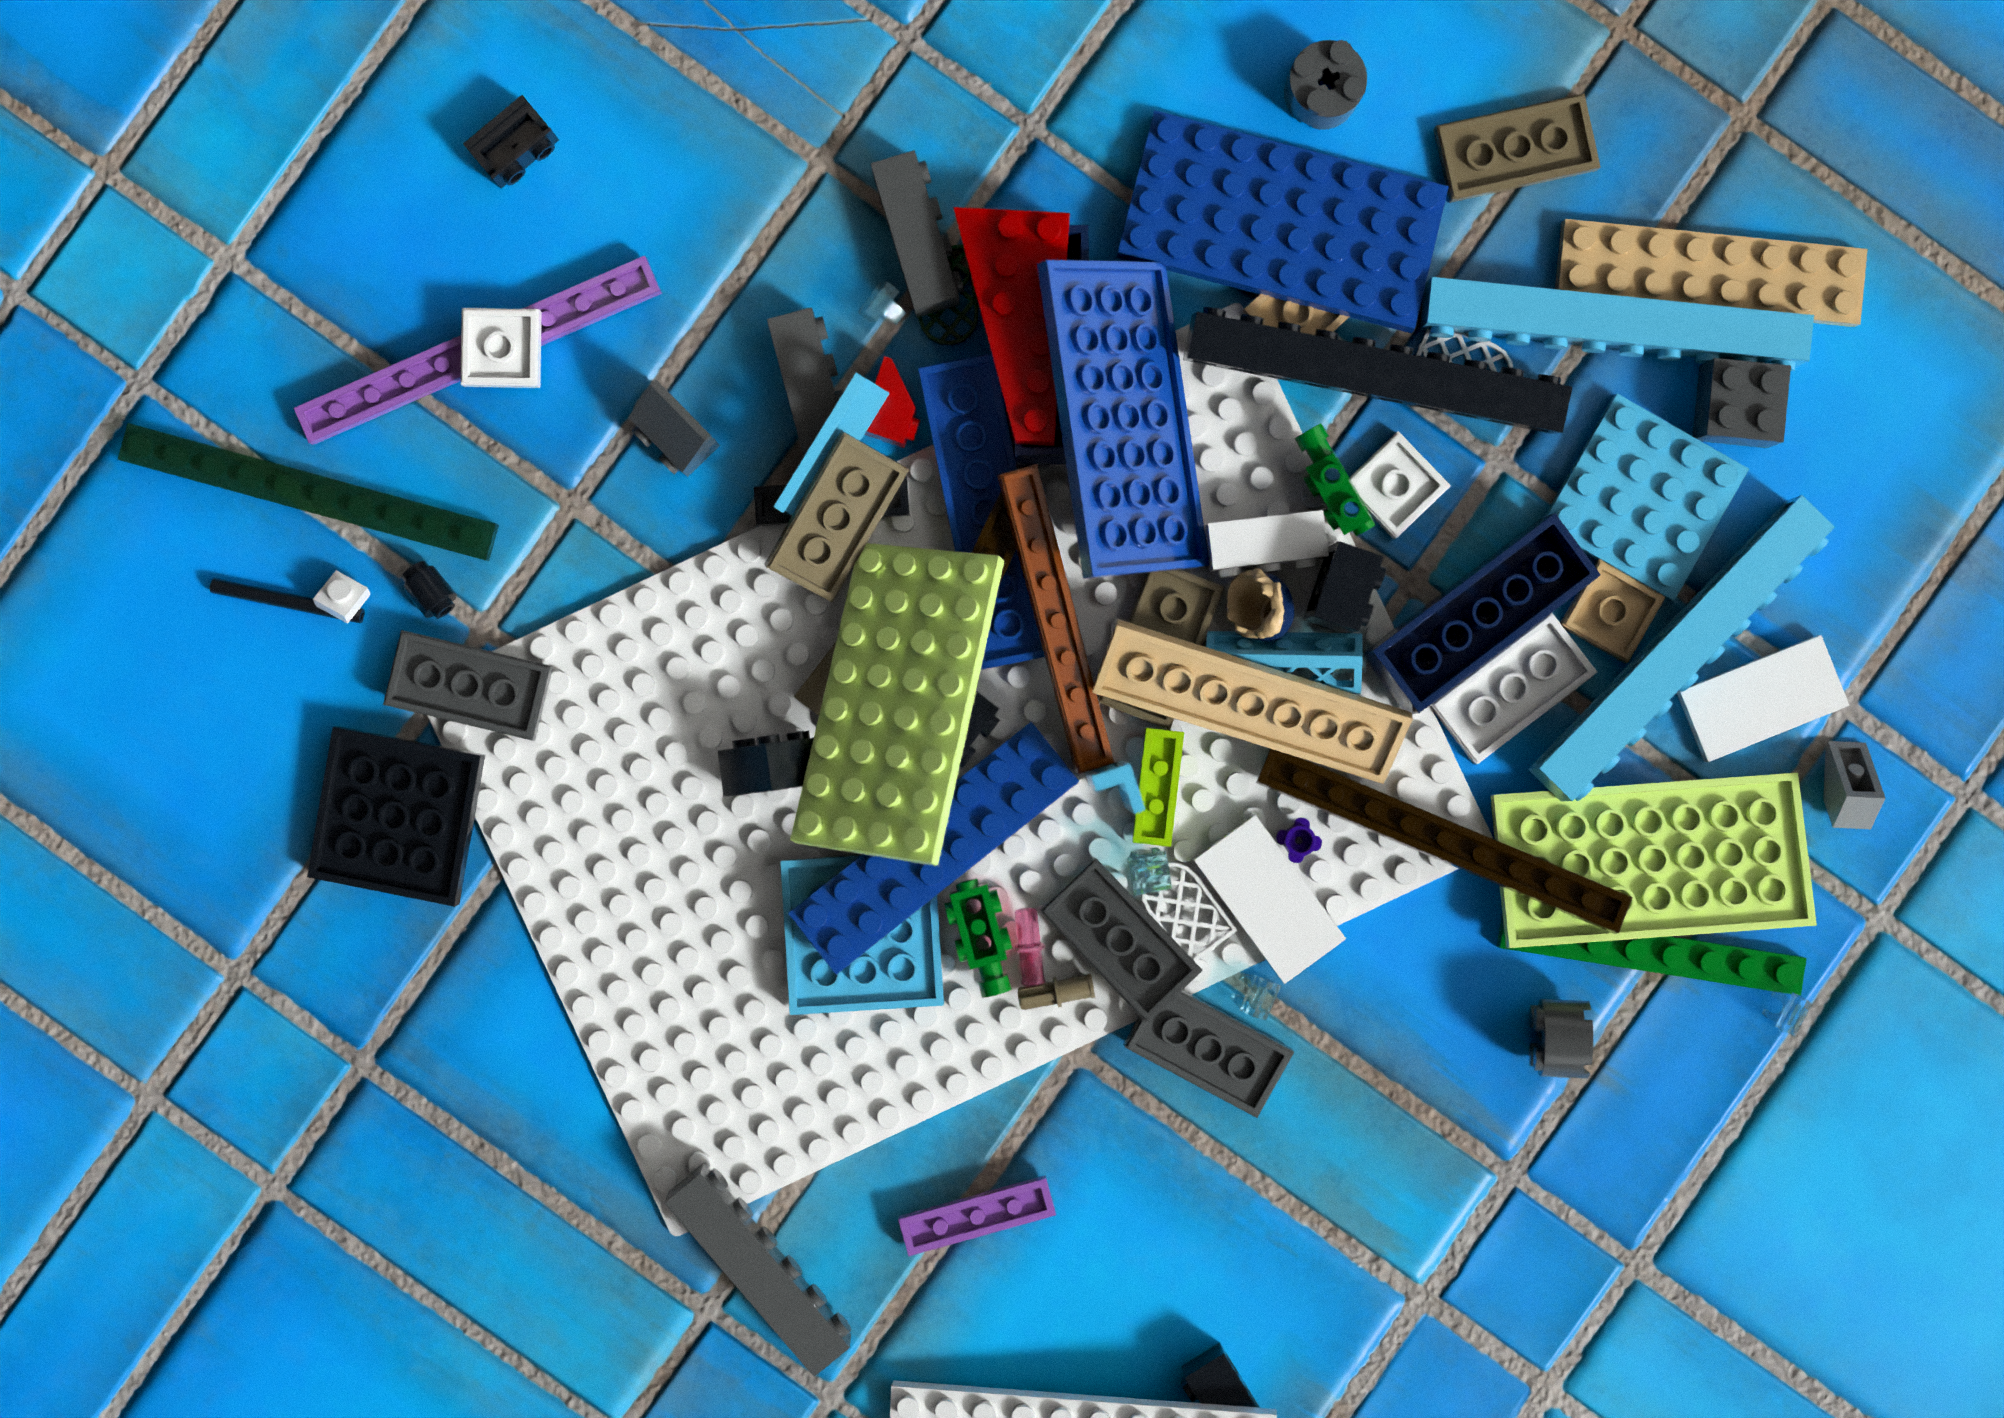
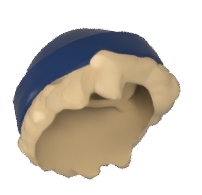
[1226,568,1294,641]

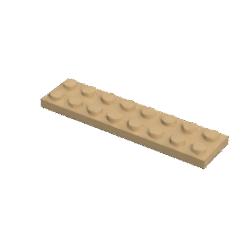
[1555,219,1868,327]
[1092,619,1413,784]

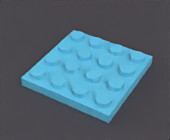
[1544,393,1749,602]
[780,855,944,1015]

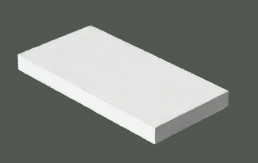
[1431,613,1598,765]
[1677,635,1850,762]
[1193,814,1346,984]

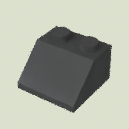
[629,380,720,477]

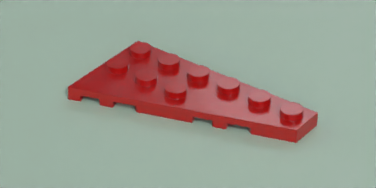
[953,207,1070,446]

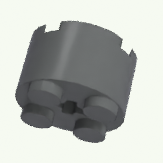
[1284,40,1367,130]
[1529,999,1593,1079]

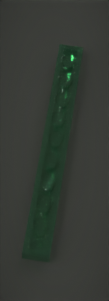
[117,423,499,561]

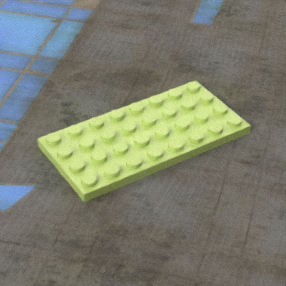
[790,543,1004,866]
[1490,773,1817,948]

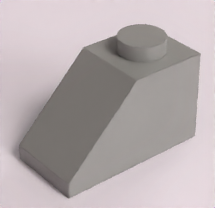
[1823,741,1885,829]

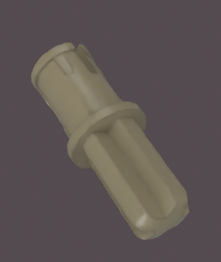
[1017,973,1095,1010]

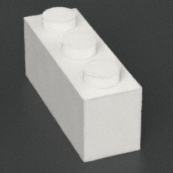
[1204,510,1329,578]

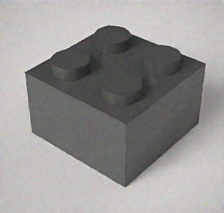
[1693,358,1791,448]

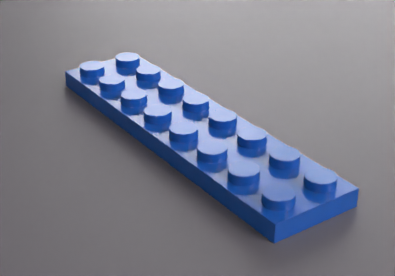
[918,353,1045,670]
[788,721,1079,975]

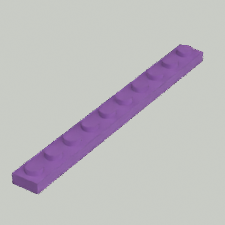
[294,255,662,445]

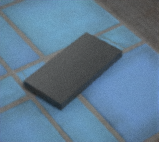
[383,630,553,741]
[1041,858,1203,1024]
[1123,990,1294,1118]

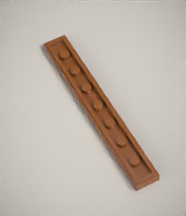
[997,464,1114,774]

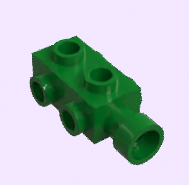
[1294,423,1375,537]
[944,878,1013,998]

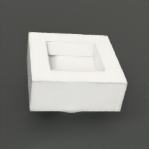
[313,570,370,624]

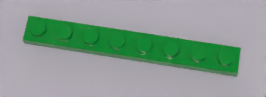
[1497,915,1807,996]

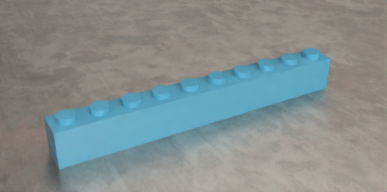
[1420,277,1814,372]
[1528,495,1835,801]

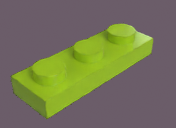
[1132,728,1184,847]

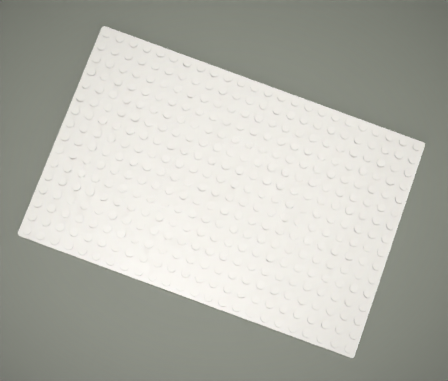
[428,303,1493,1236]

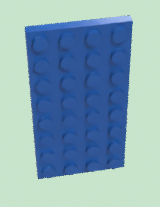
[1117,110,1449,333]
[1037,260,1210,579]

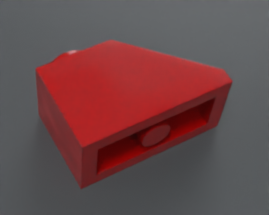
[864,356,921,448]

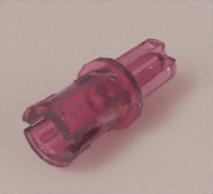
[1014,907,1046,986]

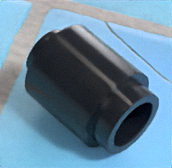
[400,561,457,619]

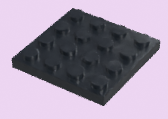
[307,726,485,907]

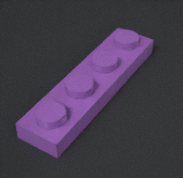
[898,1175,1056,1256]

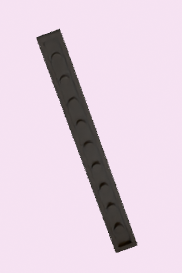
[1256,749,1633,934]

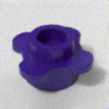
[1276,817,1322,863]

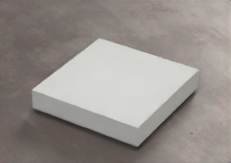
[460,308,542,388]
[1349,431,1451,539]

